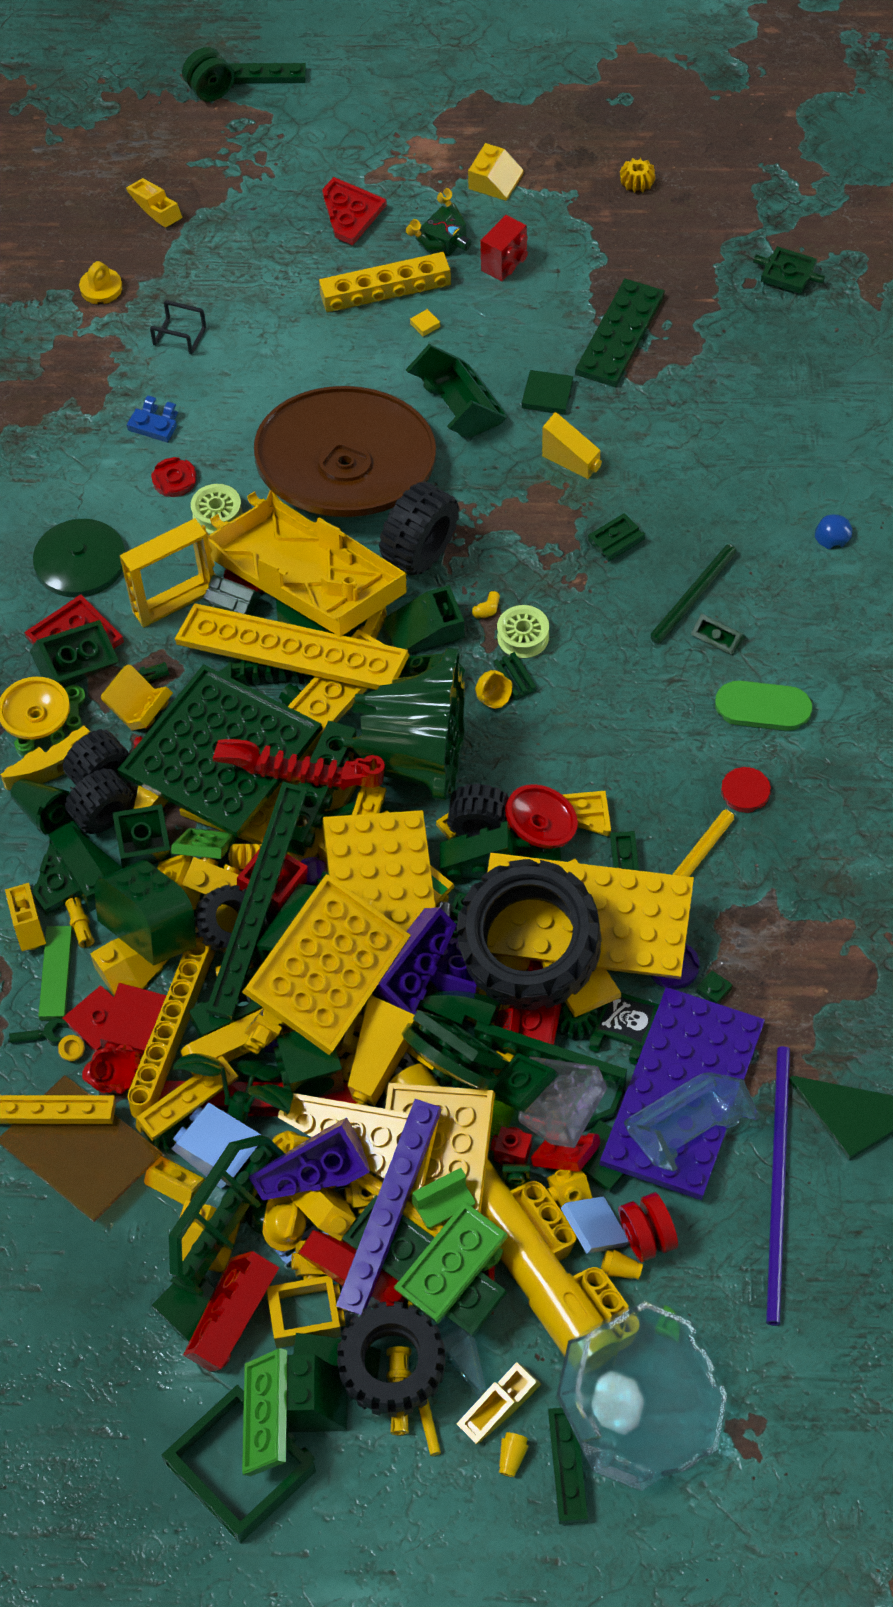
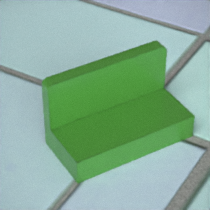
[412,1168,475,1229]

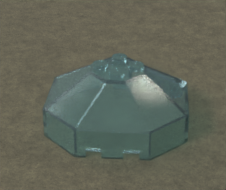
[556,1302,727,1491]

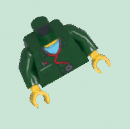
[406,188,472,255]

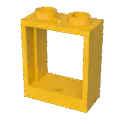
[267,1276,346,1348]

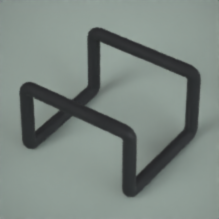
[150,300,206,354]

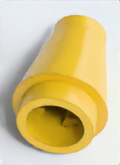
[601,1249,643,1280]
[498,1432,529,1478]

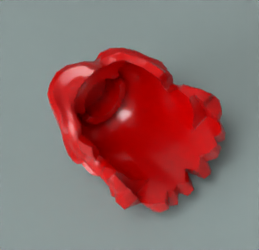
[82,1044,141,1094]

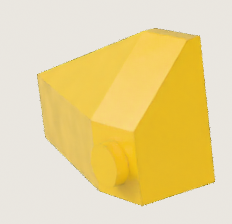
[90,938,169,996]

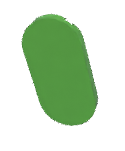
[715,681,812,731]

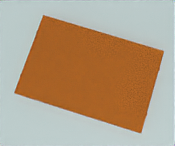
[0,1075,163,1222]

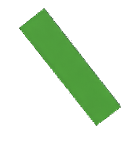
[38,926,73,1021]

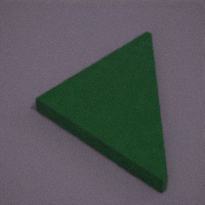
[789,1076,893,1160]

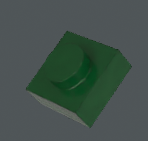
[696,970,733,1004]

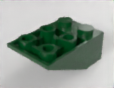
[383,585,465,654]

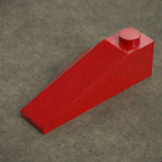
[298,1230,406,1309]

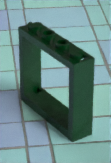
[161,1384,316,1544]

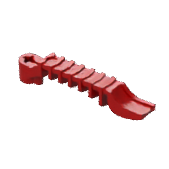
[213,739,385,790]

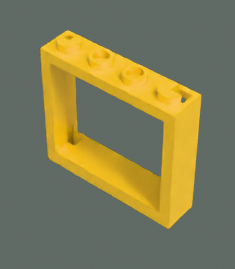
[120,518,216,628]

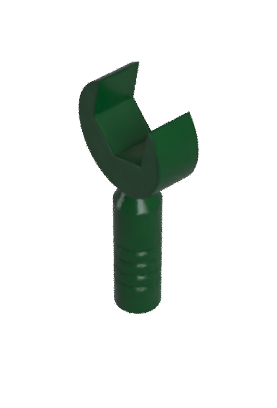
[9,1019,69,1046]

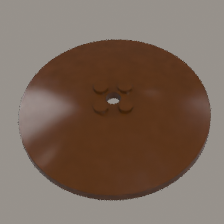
[254,386,436,517]

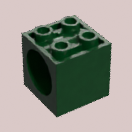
[273,1031,345,1097]

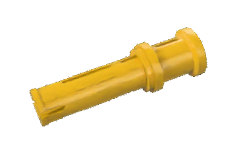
[386,1346,412,1436]

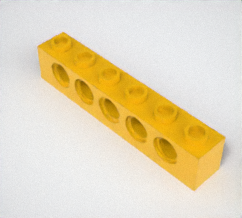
[319,252,451,313]

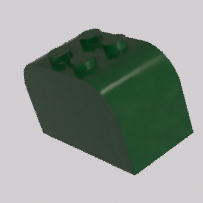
[94,860,197,966]

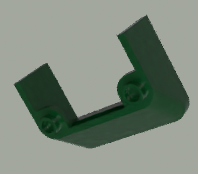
[406,344,508,438]

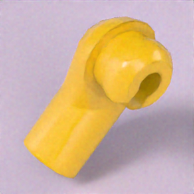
[472,591,500,618]

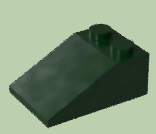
[30,620,119,688]

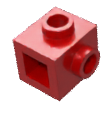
[490,1126,532,1166]

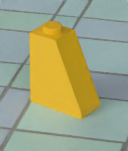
[542,413,602,479]
[288,1187,356,1241]

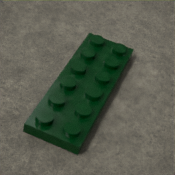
[575,278,665,388]
[342,1195,507,1337]

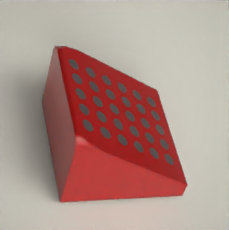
[494,1008,521,1033]

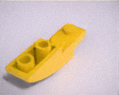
[0,726,90,790]

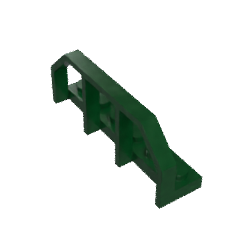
[474,1021,627,1132]
[169,1135,285,1297]

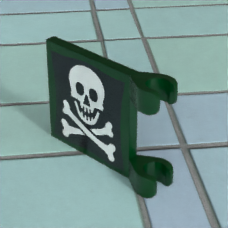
[589,993,659,1065]

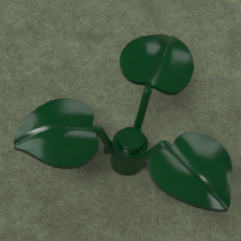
[173,1053,294,1123]

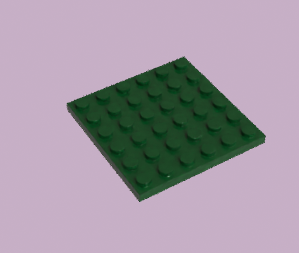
[117,664,323,838]

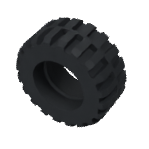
[379,482,460,575]
[337,1301,445,1417]

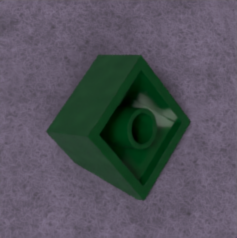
[113,804,171,868]

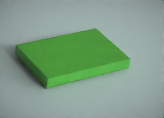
[171,828,236,859]

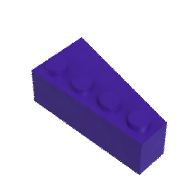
[372,907,457,1015]

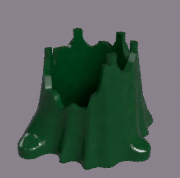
[343,648,465,800]

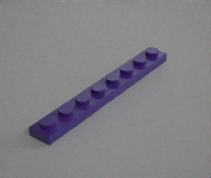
[336,1099,442,1316]

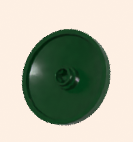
[33,519,125,598]
[402,1023,499,1090]

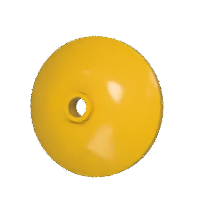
[0,677,70,739]

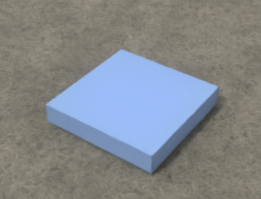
[561,1196,629,1254]

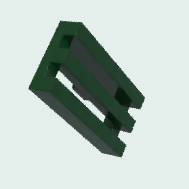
[493,652,536,700]

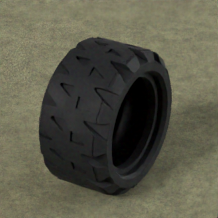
[457,859,602,1010]

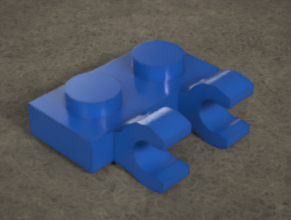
[126,396,178,443]

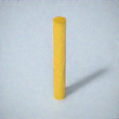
[418,1399,441,1456]

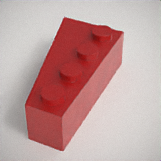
[183,1251,280,1372]

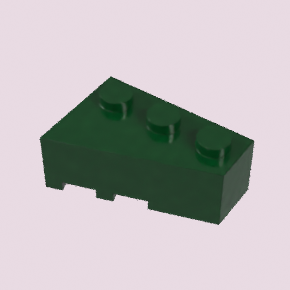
[440,821,518,881]

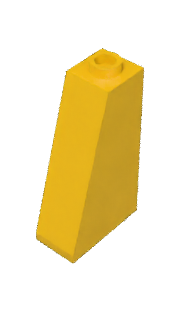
[348,995,420,1106]

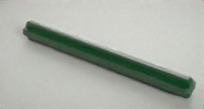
[650,544,736,644]

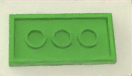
[394,1201,508,1324]
[242,1348,287,1477]

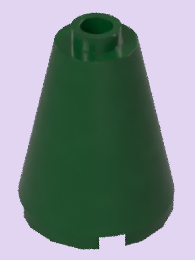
[11,779,73,835]

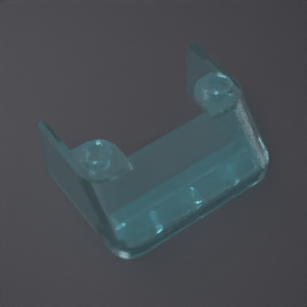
[624,1072,760,1171]

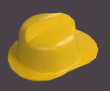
[262,1196,306,1251]

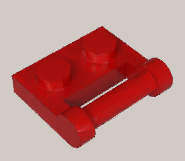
[531,1129,600,1172]

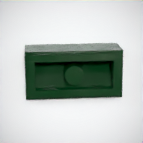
[691,613,745,655]

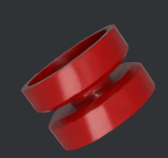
[618,1192,678,1262]

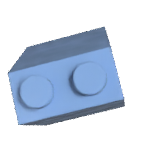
[171,1103,261,1189]

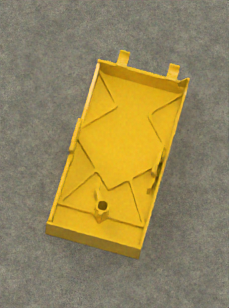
[208,490,406,637]

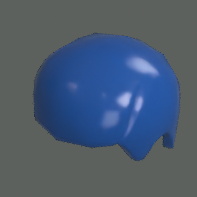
[815,514,853,549]

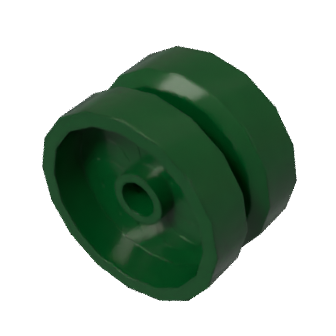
[182,47,235,102]

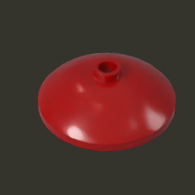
[505,784,578,848]

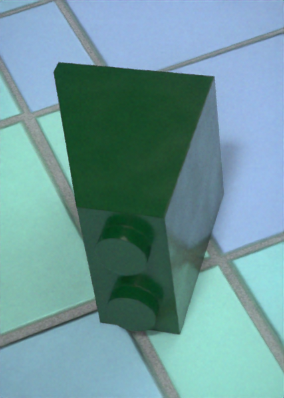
[286,1354,347,1433]

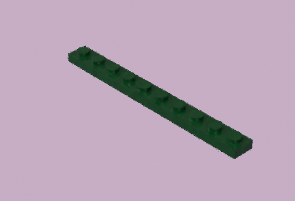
[206,782,307,1020]

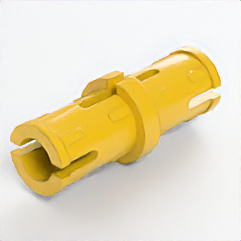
[65,897,95,948]

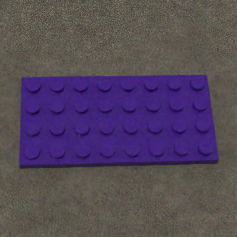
[599,987,765,1200]

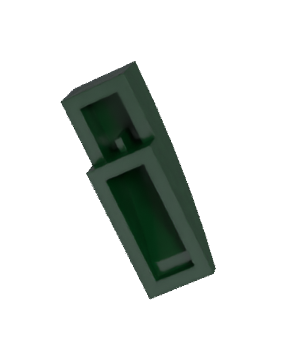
[418,991,501,1025]
[293,1333,381,1378]

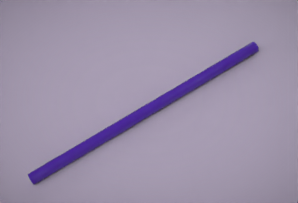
[766,1046,790,1326]

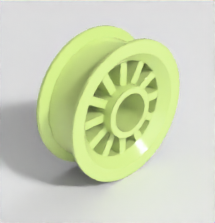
[191,484,243,534]
[497,605,549,658]

